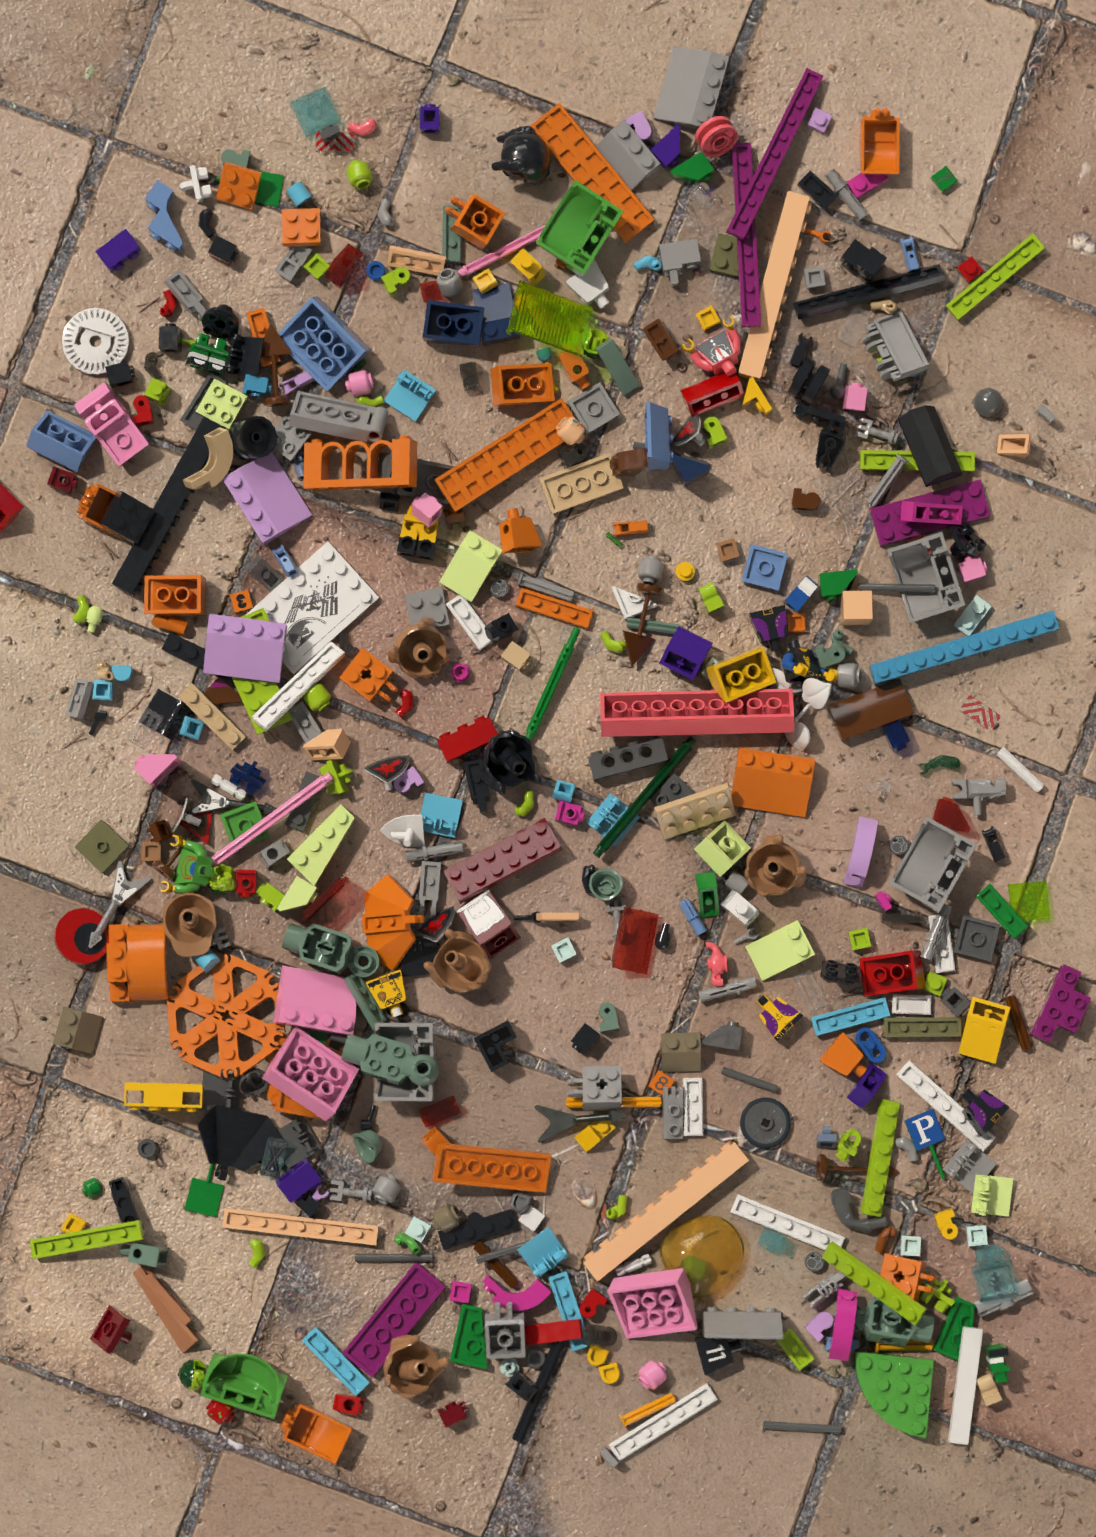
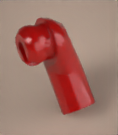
[160,290,177,318]
[395,689,414,719]

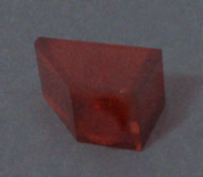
[325,243,364,287]
[931,797,970,833]

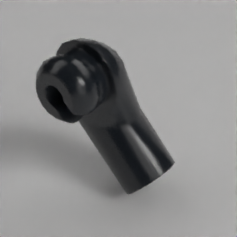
[582,864,596,894]

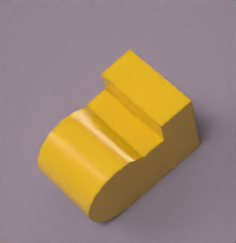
[933,1208,958,1240]

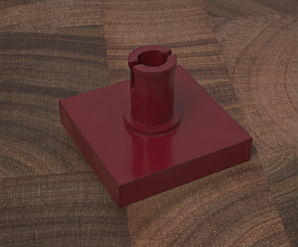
[90,1305,132,1354]

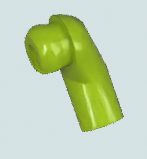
[600,631,626,653]
[606,1195,628,1220]
[248,1238,266,1268]

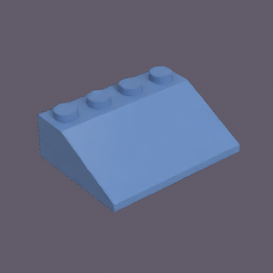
[278,296,371,392]

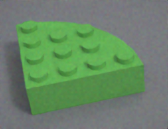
[854,1350,934,1438]

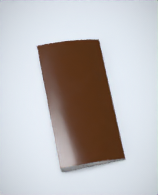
[828,679,914,741]

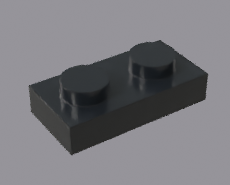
[797,170,838,210]

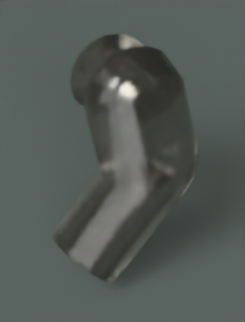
[144,352,162,380]
[339,633,359,658]

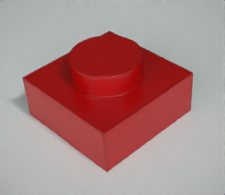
[956,256,984,283]

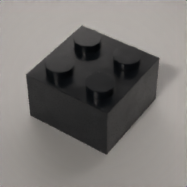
[99,491,155,544]

